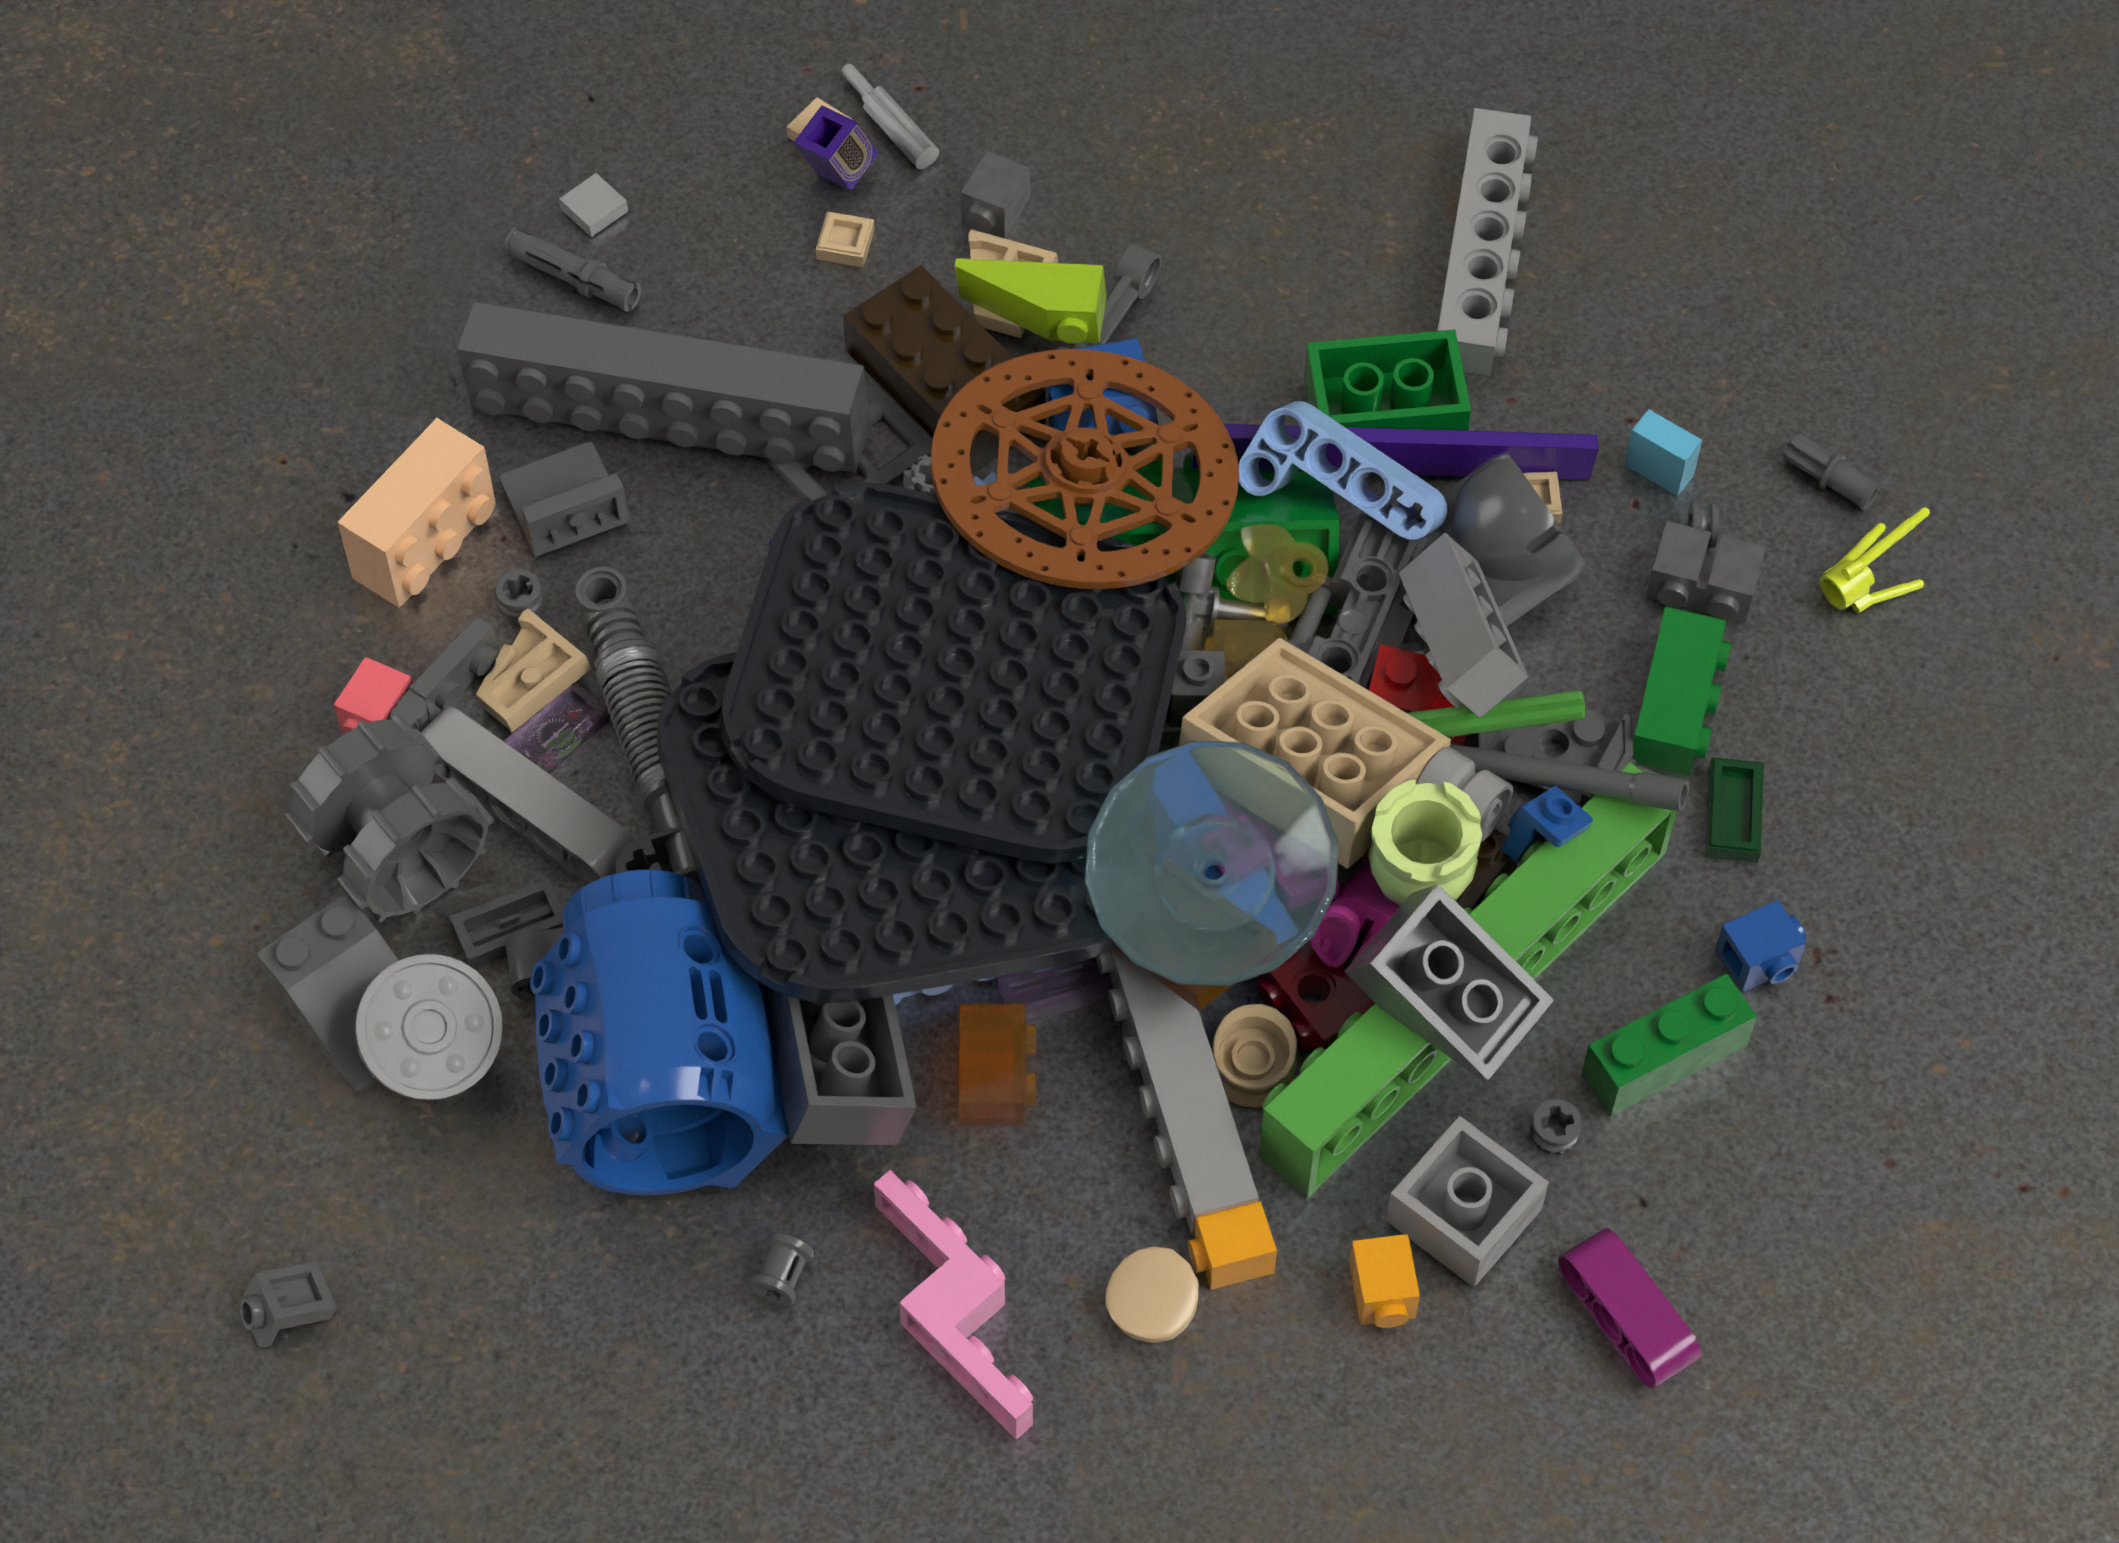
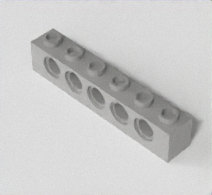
[1438,108,1538,376]

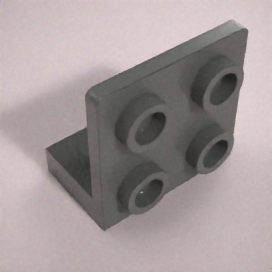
[499,442,629,557]

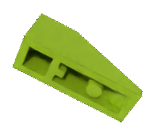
[954,258,1107,344]

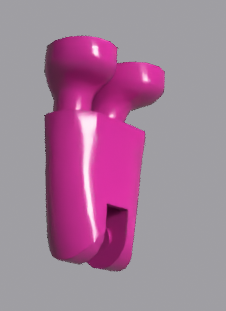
[1309,860,1400,968]

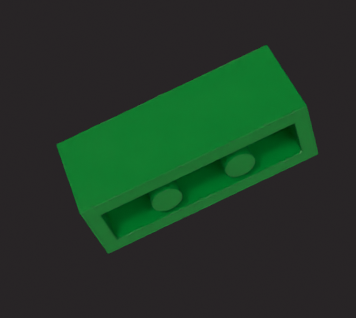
[1632,607,1732,776]
[1581,974,1757,1116]

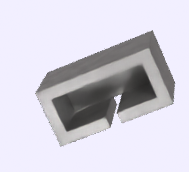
[1646,521,1766,623]

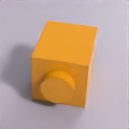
[1188,1201,1277,1290]
[1349,1234,1420,1328]

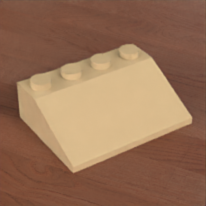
[1178,638,1451,869]

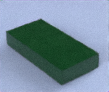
[1705,757,1764,862]

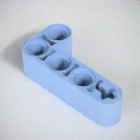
[1238,401,1448,540]

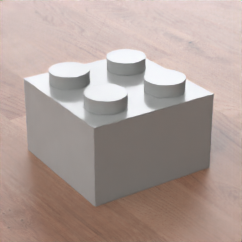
[1386,1116,1549,1287]

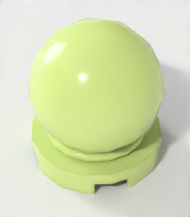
[1368,779,1482,906]

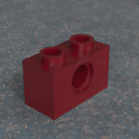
[1256,929,1374,1053]

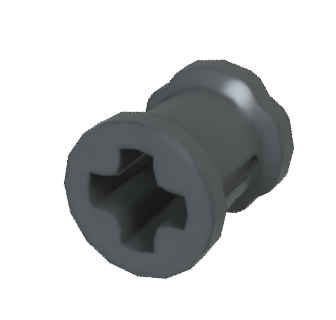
[748,1232,815,1306]

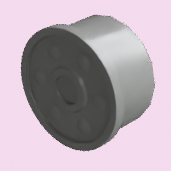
[355,954,503,1100]

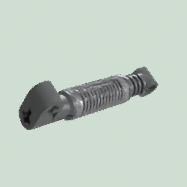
[575,566,703,889]

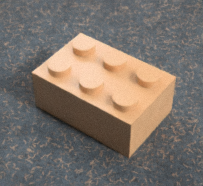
[337,418,496,608]

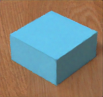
[1624,409,1702,496]

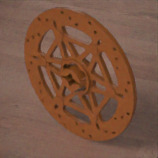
[931,349,1239,589]

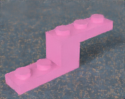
[874,1170,1033,1440]

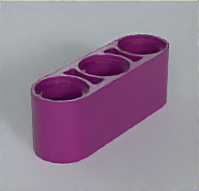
[1558,1228,1701,1389]

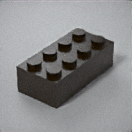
[843,265,1046,474]

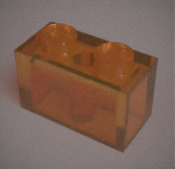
[959,1003,1037,1127]

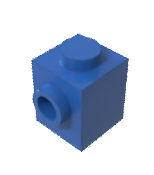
[1715,900,1806,993]

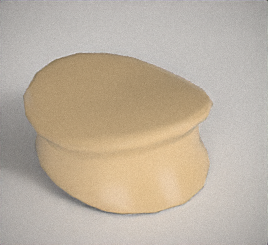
[1211,1004,1297,1109]
[1105,1246,1199,1343]

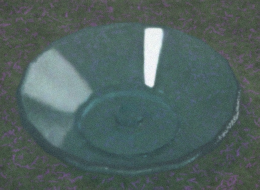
[1085,741,1339,986]

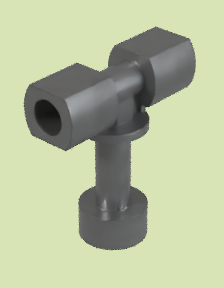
[1176,552,1290,650]

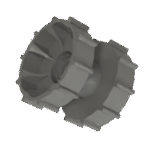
[285,714,494,922]

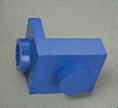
[1501,785,1593,863]

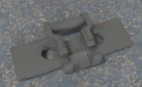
[1285,513,1429,689]

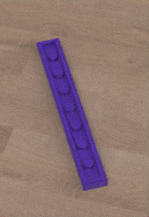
[1191,423,1599,480]

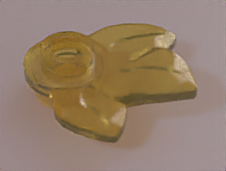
[1226,524,1328,625]

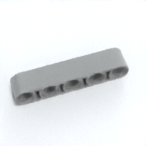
[421,705,634,884]

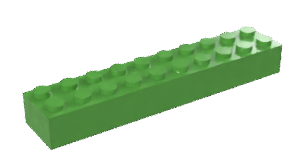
[1259,762,1677,1198]

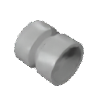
[1416,746,1513,842]

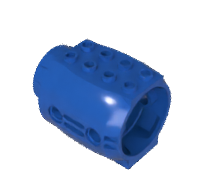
[530,870,789,1195]

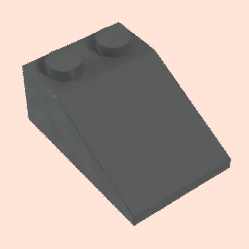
[1345,884,1554,1081]
[256,893,399,1096]

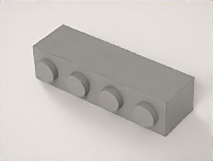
[1399,533,1528,718]

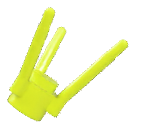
[1820,507,1930,614]

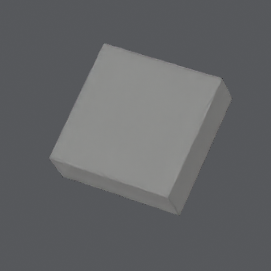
[559,173,628,237]

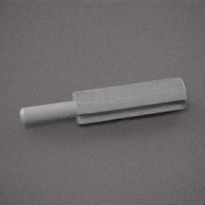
[841,64,939,169]

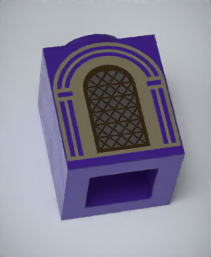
[793,105,879,190]

